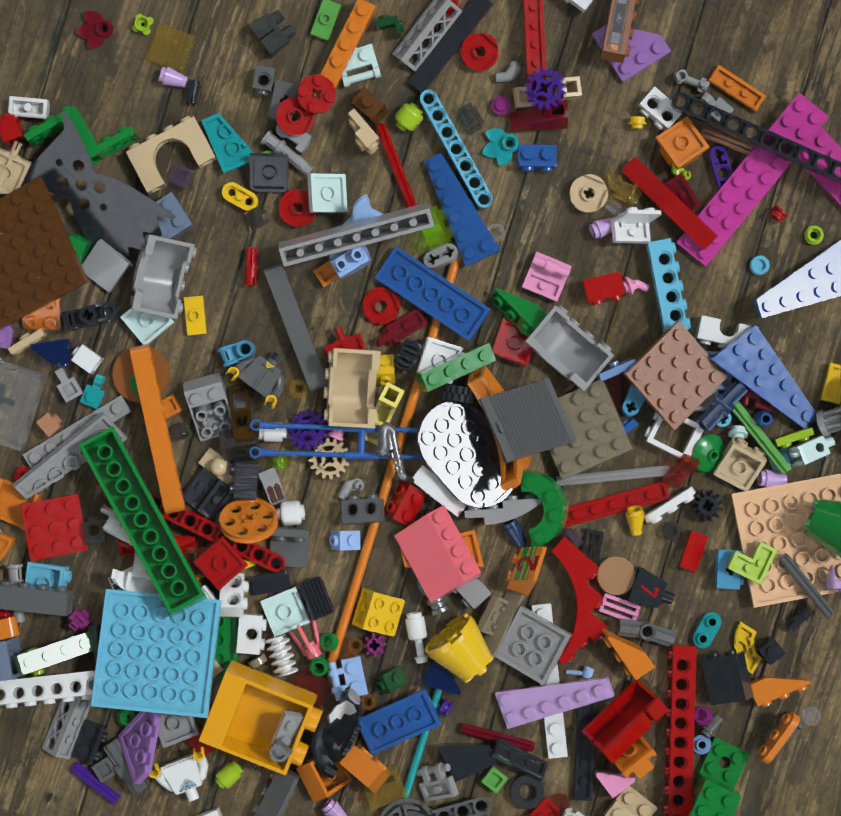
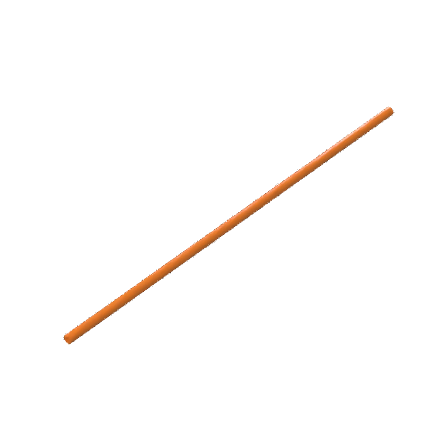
[327,243,462,670]

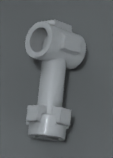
[673,69,710,93]

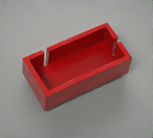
[581,679,668,764]

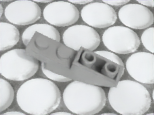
[464,495,541,525]

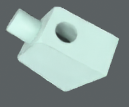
[787,436,835,467]

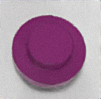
[492,96,511,115]
[694,706,713,726]

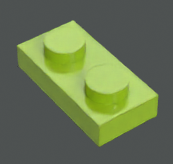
[772,427,814,449]

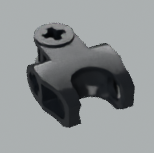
[61,302,121,332]

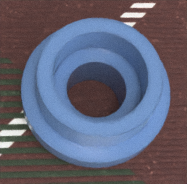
[694,735,711,754]

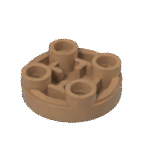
[597,556,635,595]

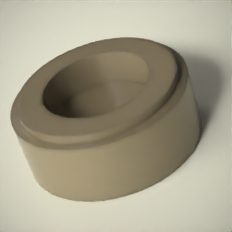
[248,653,267,669]

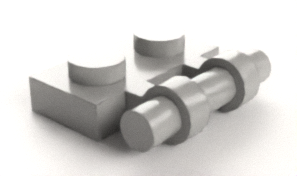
[416,763,459,802]

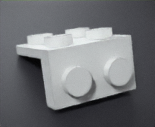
[611,207,661,244]

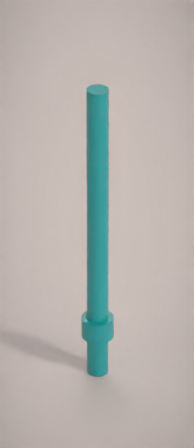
[401,686,443,798]

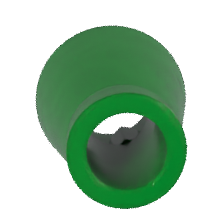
[309,655,329,676]

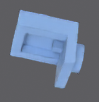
[329,530,360,551]

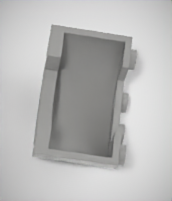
[131,234,197,319]
[525,305,614,391]

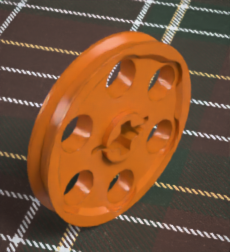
[219,498,278,544]

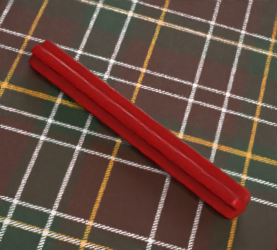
[376,123,417,208]

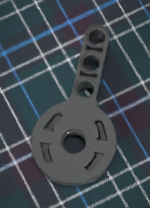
[381,797,490,816]

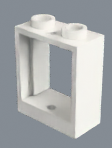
[644,412,704,462]

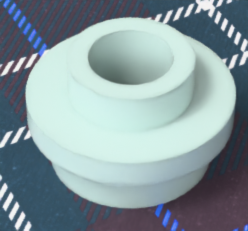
[728,425,748,440]

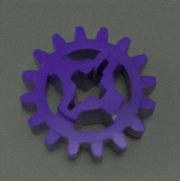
[524,68,567,111]
[287,409,330,451]

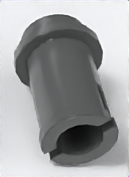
[701,713,724,739]

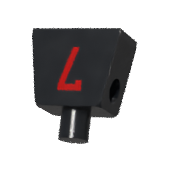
[626,566,675,608]

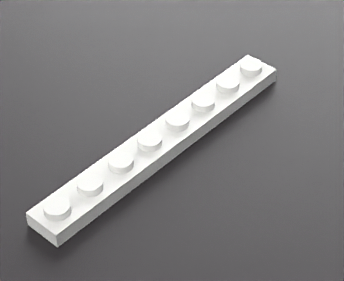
[532,603,568,759]

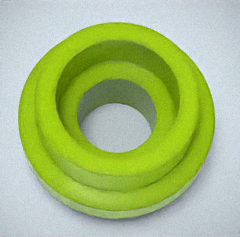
[804,226,824,245]

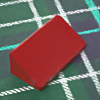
[678,530,708,572]

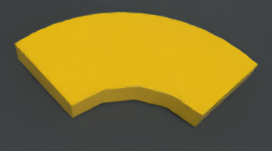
[734,621,763,674]

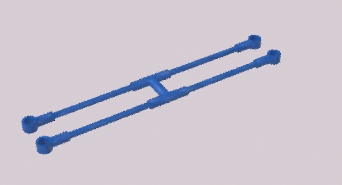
[249,419,422,460]

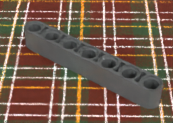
[263,262,328,392]

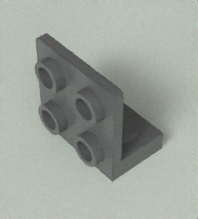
[270,527,310,568]

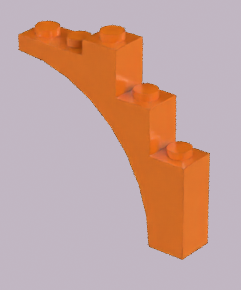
[467,366,531,491]

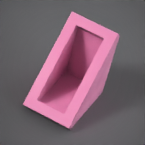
[595,770,635,798]

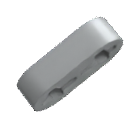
[423,243,460,270]

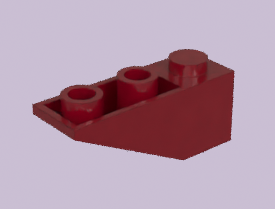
[510,100,568,131]

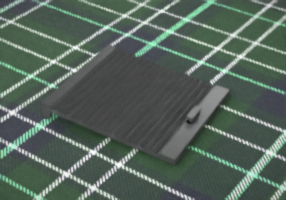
[479,378,576,463]

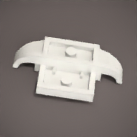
[111,553,159,594]

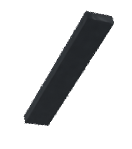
[408,0,493,94]
[573,702,597,801]

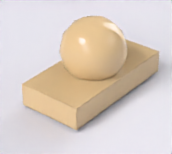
[199,448,232,484]

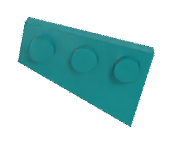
[201,113,254,174]

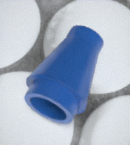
[753,410,772,429]

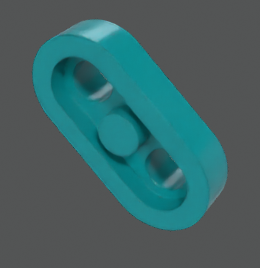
[692,612,722,648]

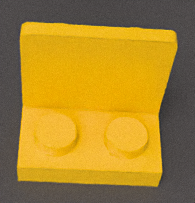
[352,587,405,637]

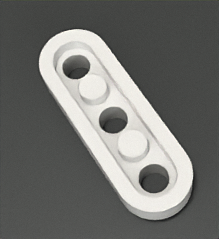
[644,486,696,524]

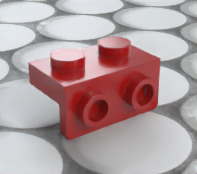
[385,480,428,526]

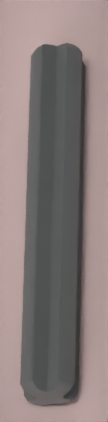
[779,553,834,618]

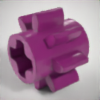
[68,609,92,632]
[363,632,387,657]

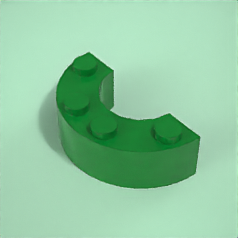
[521,471,568,547]

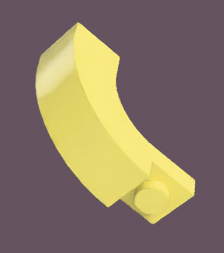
[365,382,404,446]

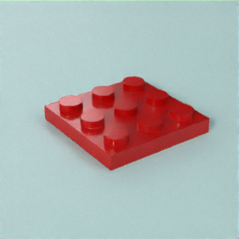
[20,493,88,561]

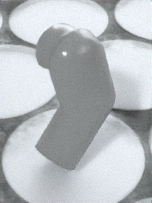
[495,61,521,82]
[337,478,364,500]

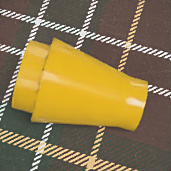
[625,506,645,536]

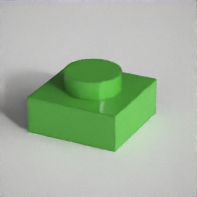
[481,766,508,794]

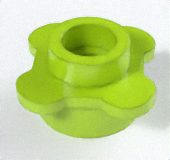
[132,14,154,35]

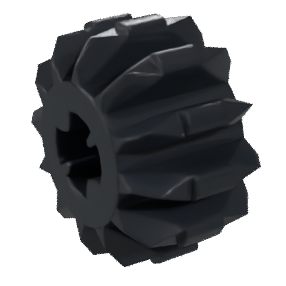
[394,338,422,372]
[690,489,723,522]

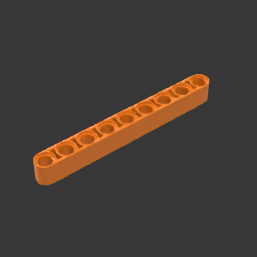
[129,344,185,514]

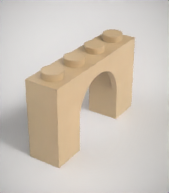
[126,116,217,195]

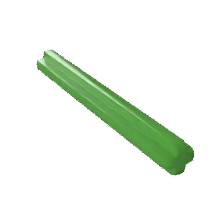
[732,401,791,474]

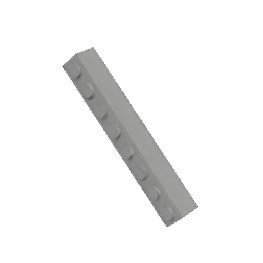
[279,202,434,267]

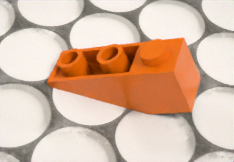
[602,629,655,680]
[750,676,811,708]

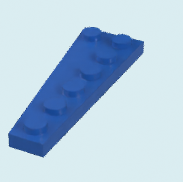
[424,153,501,266]

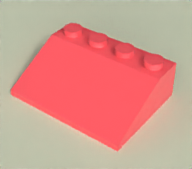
[394,505,482,603]

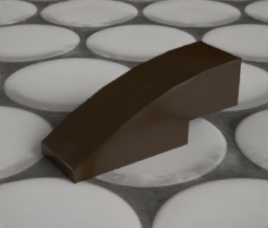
[228,383,254,442]

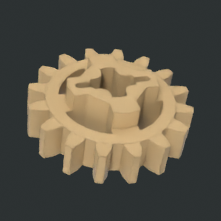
[309,438,350,479]

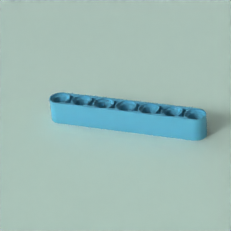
[420,90,493,210]

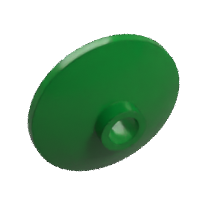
[692,434,724,472]

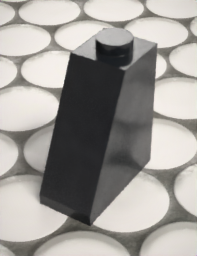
[438,743,497,782]

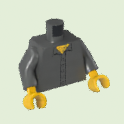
[225,351,284,409]

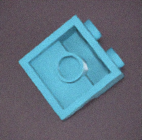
[25,562,72,588]

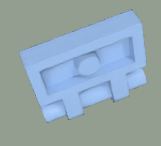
[328,656,368,701]

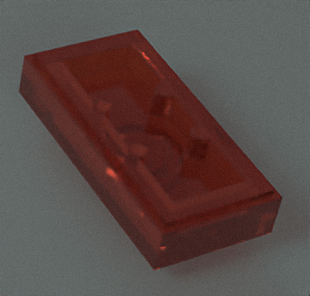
[661,454,701,488]

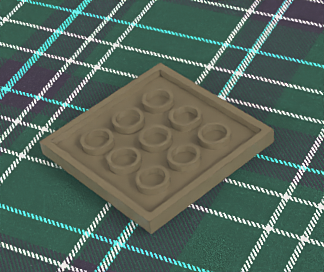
[550,380,633,480]

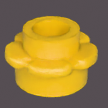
[628,116,647,129]

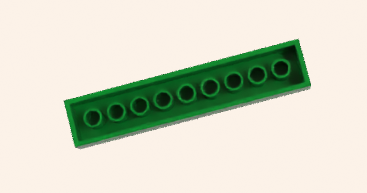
[79,426,207,617]

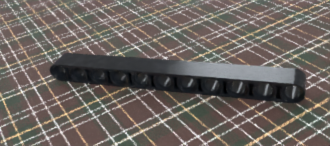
[670,92,841,184]

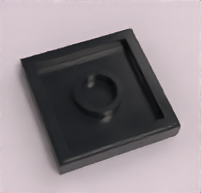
[249,153,289,193]

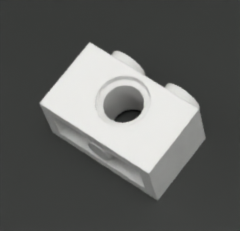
[236,613,267,655]

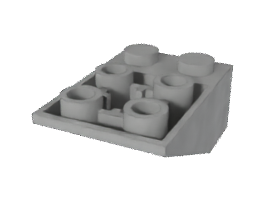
[183,372,233,442]

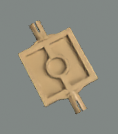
[0,141,32,194]

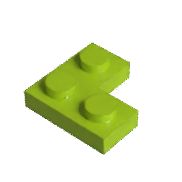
[726,541,777,585]

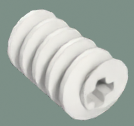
[265,634,298,677]

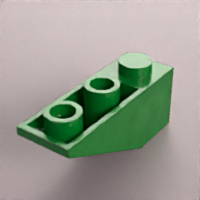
[491,288,547,337]

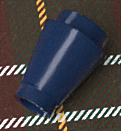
[502,518,527,548]

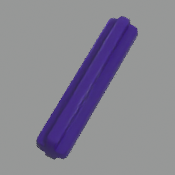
[71,762,120,804]

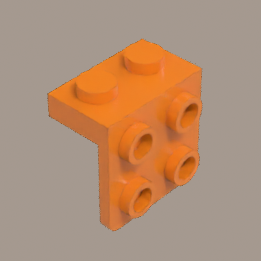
[22,298,61,330]

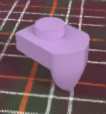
[826,565,841,592]

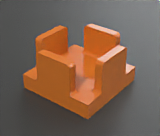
[655,116,709,170]
[614,736,657,779]

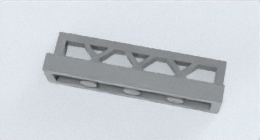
[392,0,462,72]
[42,682,93,759]

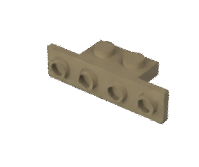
[478,589,525,658]

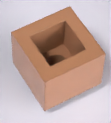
[36,412,63,437]

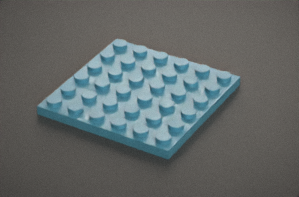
[91,589,222,718]

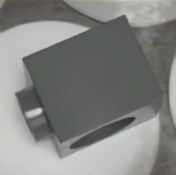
[252,65,276,96]

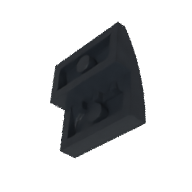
[182,466,230,521]

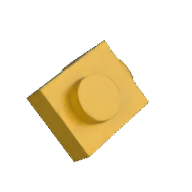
[376,354,395,386]

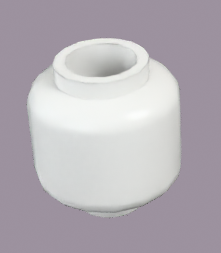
[277,500,305,526]

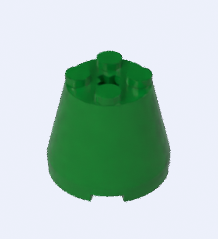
[804,499,841,558]

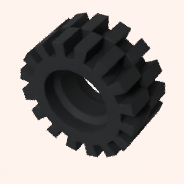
[439,384,475,404]

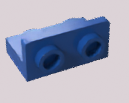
[518,144,557,172]

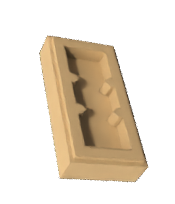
[8,328,47,355]

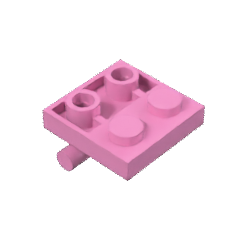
[522,252,572,302]

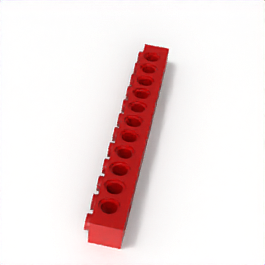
[663,644,697,816]

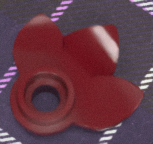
[75,11,114,48]

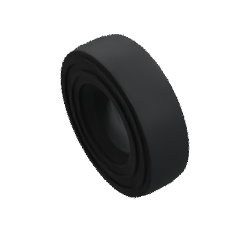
[510,774,544,809]

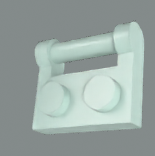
[342,44,381,87]

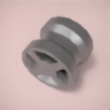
[426,596,450,616]

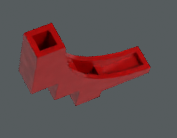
[551,535,608,665]

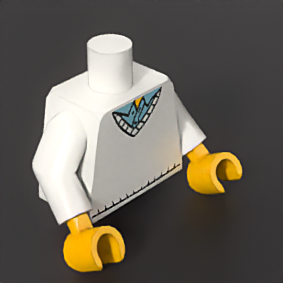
[149,747,209,802]

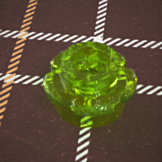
[271,456,290,470]

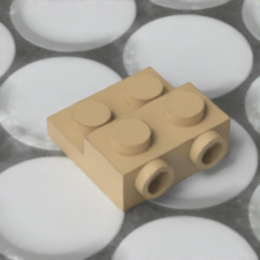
[348,109,380,155]
[713,438,767,491]
[603,786,658,816]

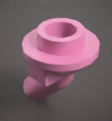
[623,277,649,295]

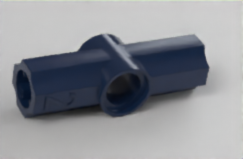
[696,380,748,433]

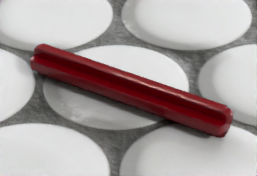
[460,723,535,752]

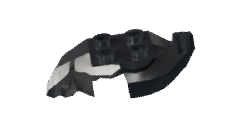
[311,686,362,779]

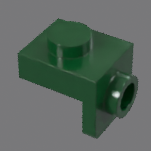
[375,15,404,38]
[374,665,408,695]

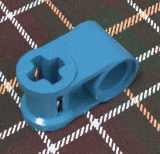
[217,340,256,368]
[621,384,645,417]

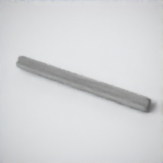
[556,465,670,486]

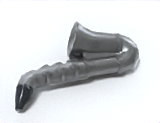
[374,422,414,482]

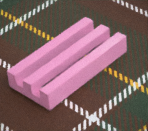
[598,593,641,620]

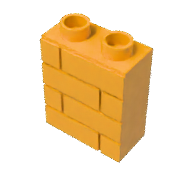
[199,661,323,776]

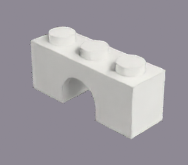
[695,315,759,348]

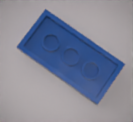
[359,688,442,755]

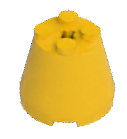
[425,613,493,683]

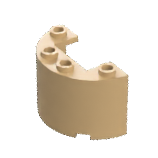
[323,348,381,428]

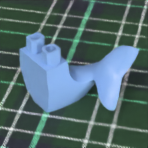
[330,194,383,279]

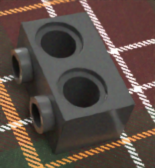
[341,495,385,525]

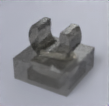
[245,207,269,231]

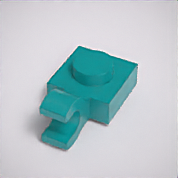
[80,374,106,409]

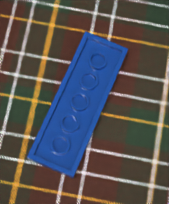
[375,246,491,342]

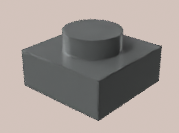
[91,756,117,783]

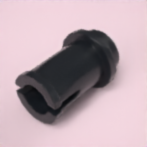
[185,79,202,104]
[785,608,810,632]

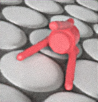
[288,618,322,660]

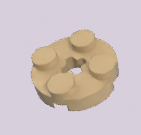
[569,174,608,213]

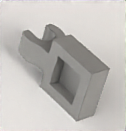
[700,92,734,122]
[55,368,83,403]

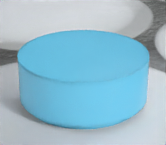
[749,256,770,275]

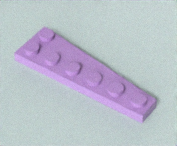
[495,677,615,729]

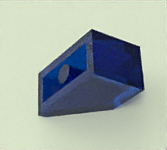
[30,339,73,368]
[423,660,461,695]

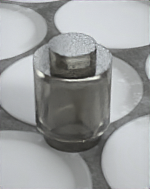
[458,103,484,133]

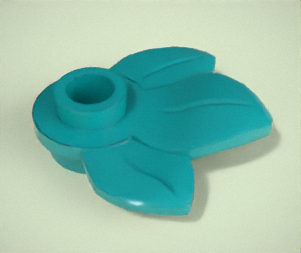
[482,128,519,166]

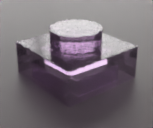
[169,164,194,189]
[564,527,584,547]

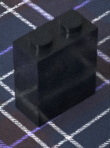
[701,649,754,705]

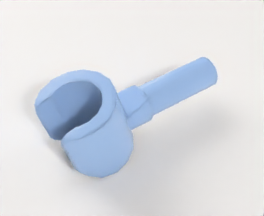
[566,666,594,678]

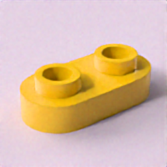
[222,182,258,212]

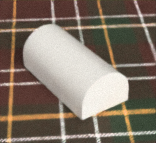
[8,96,50,119]

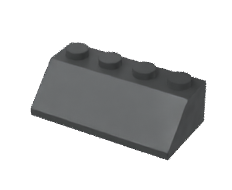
[252,769,300,816]

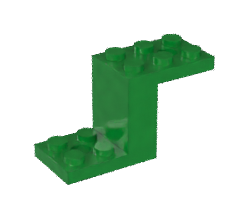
[24,105,140,166]
[688,736,750,816]

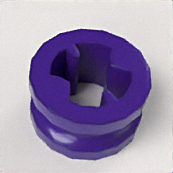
[437,698,454,718]

